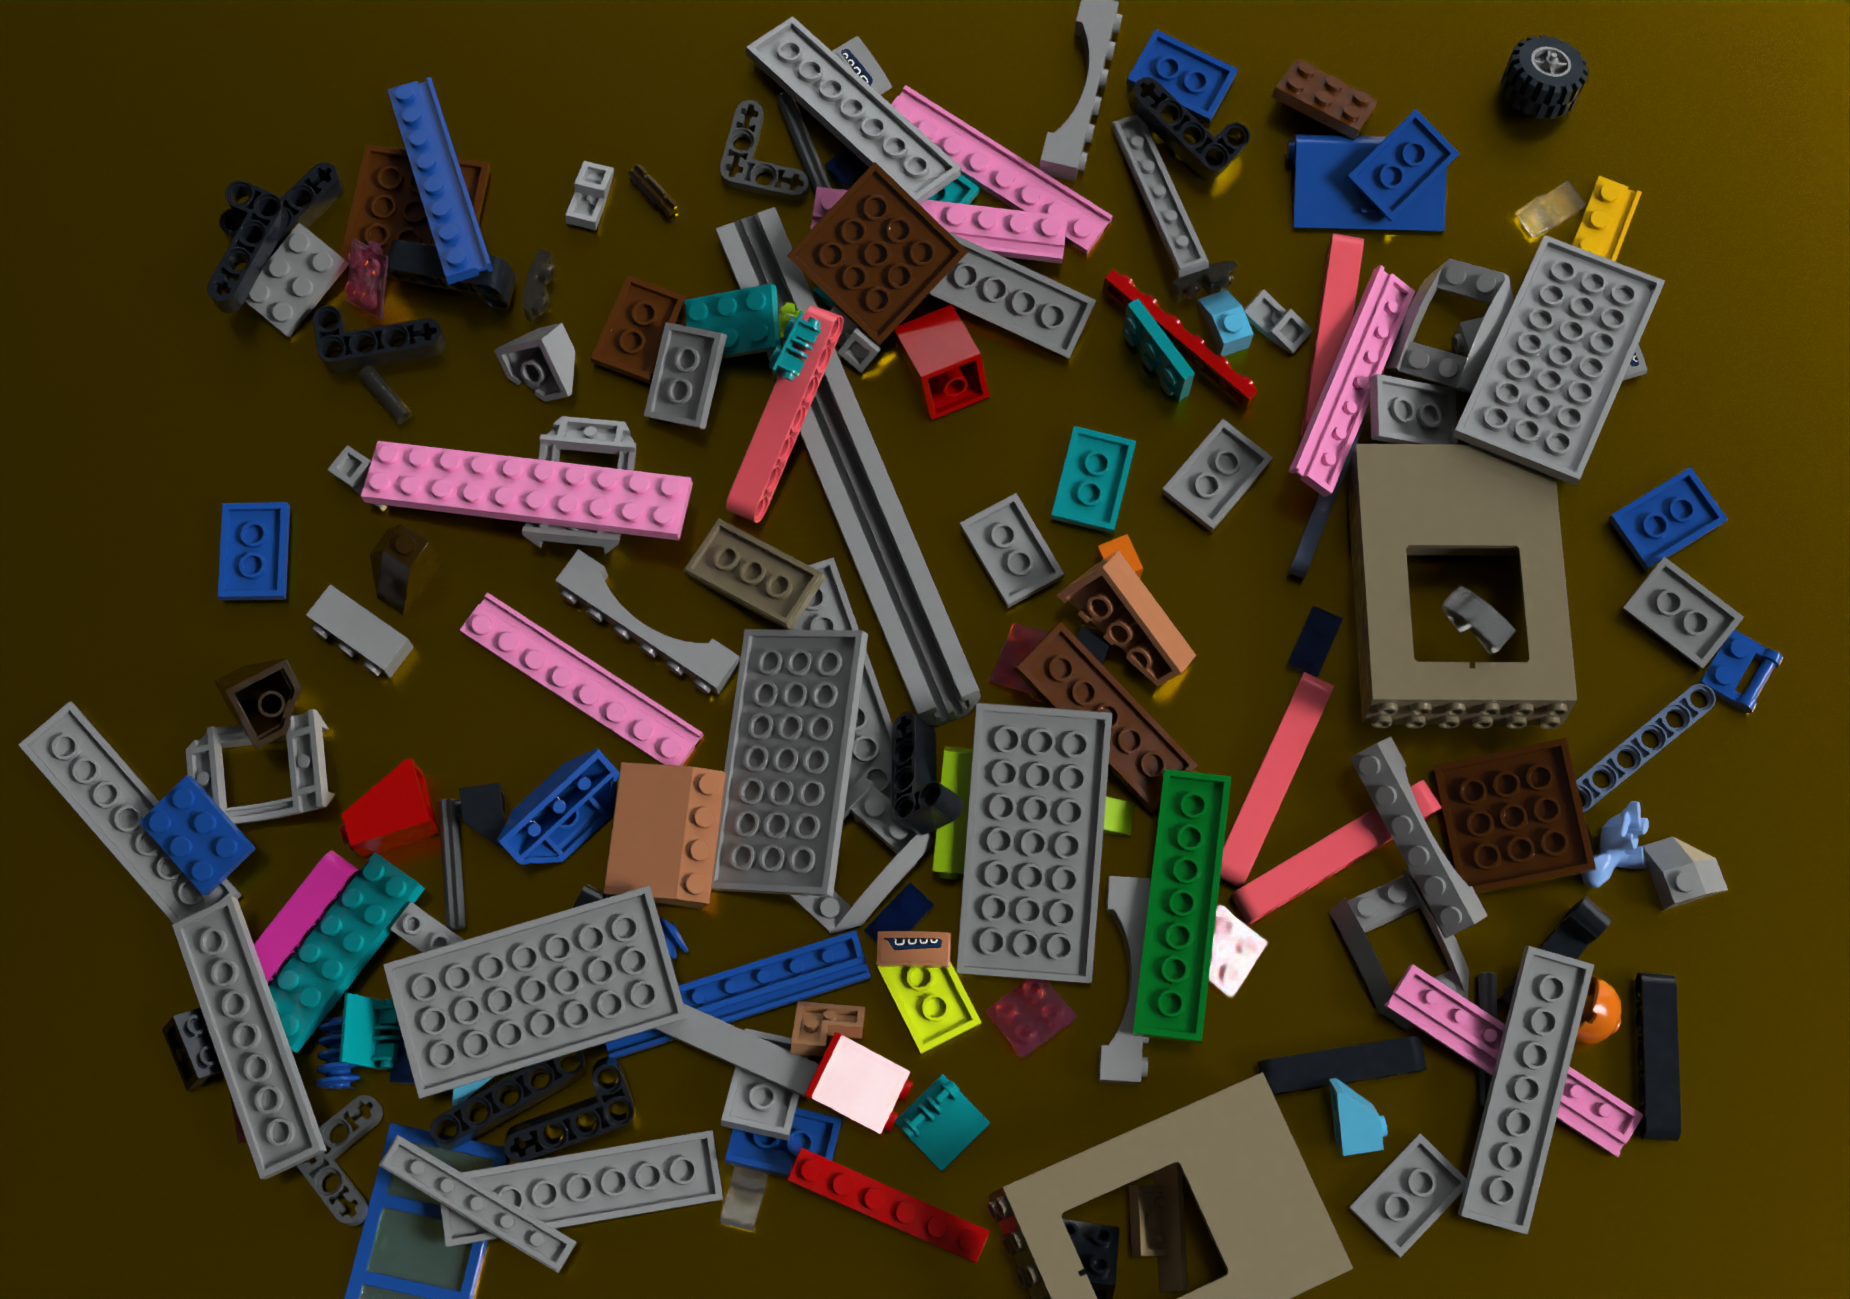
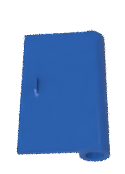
[1287,134,1447,232]

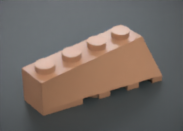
[1056,550,1196,687]

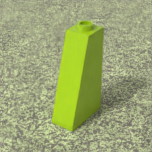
[933,746,973,879]

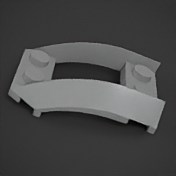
[1386,259,1514,394]
[522,416,637,554]
[186,709,335,824]
[786,776,935,935]
[1329,870,1469,1031]

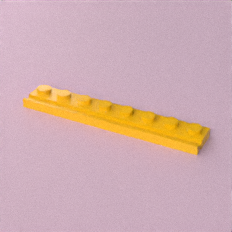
[1572,176,1642,262]

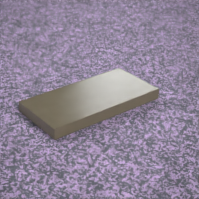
[683,518,826,630]

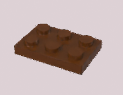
[1271,59,1379,140]
[590,275,687,384]

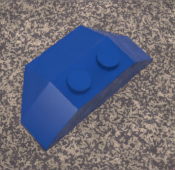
[497,748,620,865]

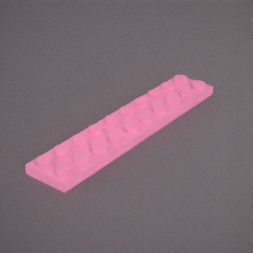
[361,441,693,540]

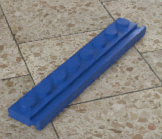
[387,77,493,285]
[605,930,871,1059]

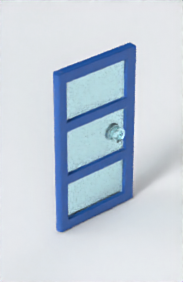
[344,1123,509,1299]

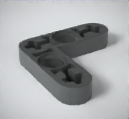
[720,100,809,201]
[296,1095,383,1226]

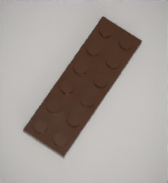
[1013,622,1198,812]

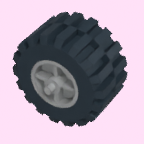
[1501,35,1588,119]

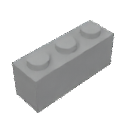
[306,584,414,678]

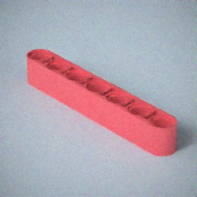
[1301,233,1364,438]
[726,305,844,523]
[1220,672,1334,888]
[1230,780,1442,925]

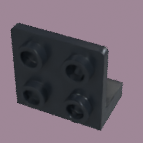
[162,1007,223,1091]
[1063,1219,1120,1299]

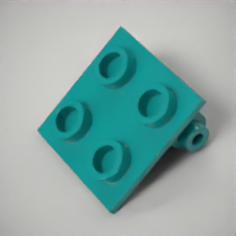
[769,311,821,382]
[339,993,401,1071]
[895,1074,990,1172]

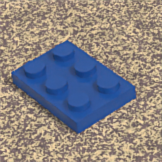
[1126,29,1238,125]
[1346,109,1460,222]
[1608,467,1728,572]
[218,502,290,601]
[139,775,256,896]
[725,1108,842,1178]

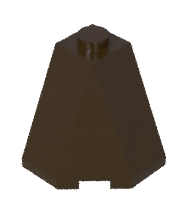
[370,524,442,616]
[214,658,302,749]

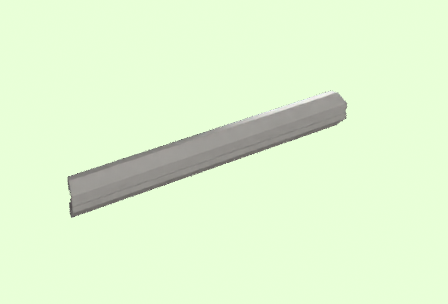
[715,207,981,727]

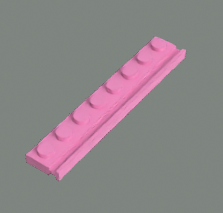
[891,85,1113,255]
[811,187,1068,264]
[1289,265,1415,497]
[460,592,704,766]
[1384,964,1643,1157]

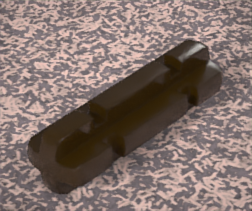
[628,165,678,218]

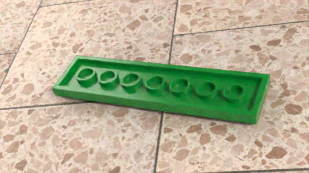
[1133,769,1231,1044]

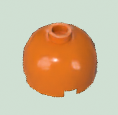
[1576,975,1621,1044]

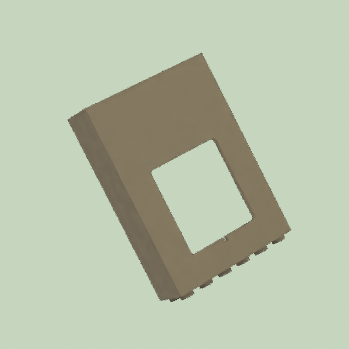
[1346,444,1577,729]
[987,1072,1354,1299]

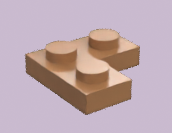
[790,1001,865,1057]

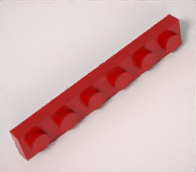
[1102,269,1258,410]
[786,1147,990,1264]

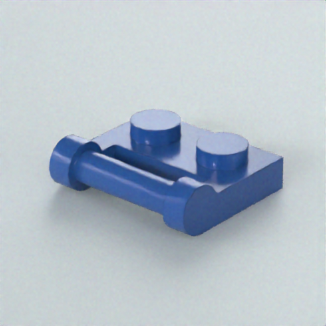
[1698,629,1783,713]

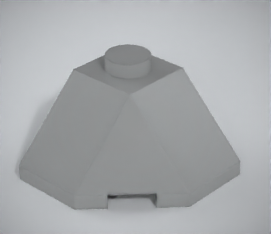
[494,323,576,402]
[1643,837,1728,910]

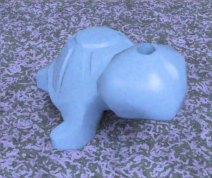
[1581,801,1649,888]

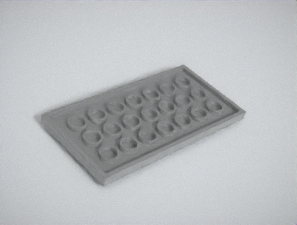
[1453,235,1665,486]
[711,629,868,897]
[956,702,1112,983]
[383,886,688,1099]

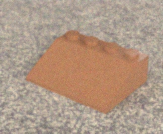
[603,762,726,909]

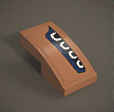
[877,931,951,968]

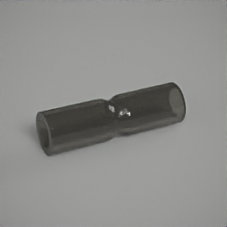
[357,365,412,424]

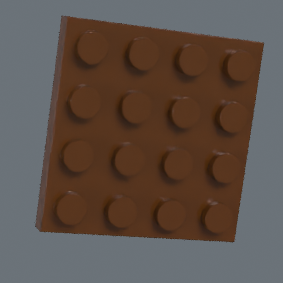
[340,144,491,270]
[787,162,968,345]
[1433,738,1596,894]

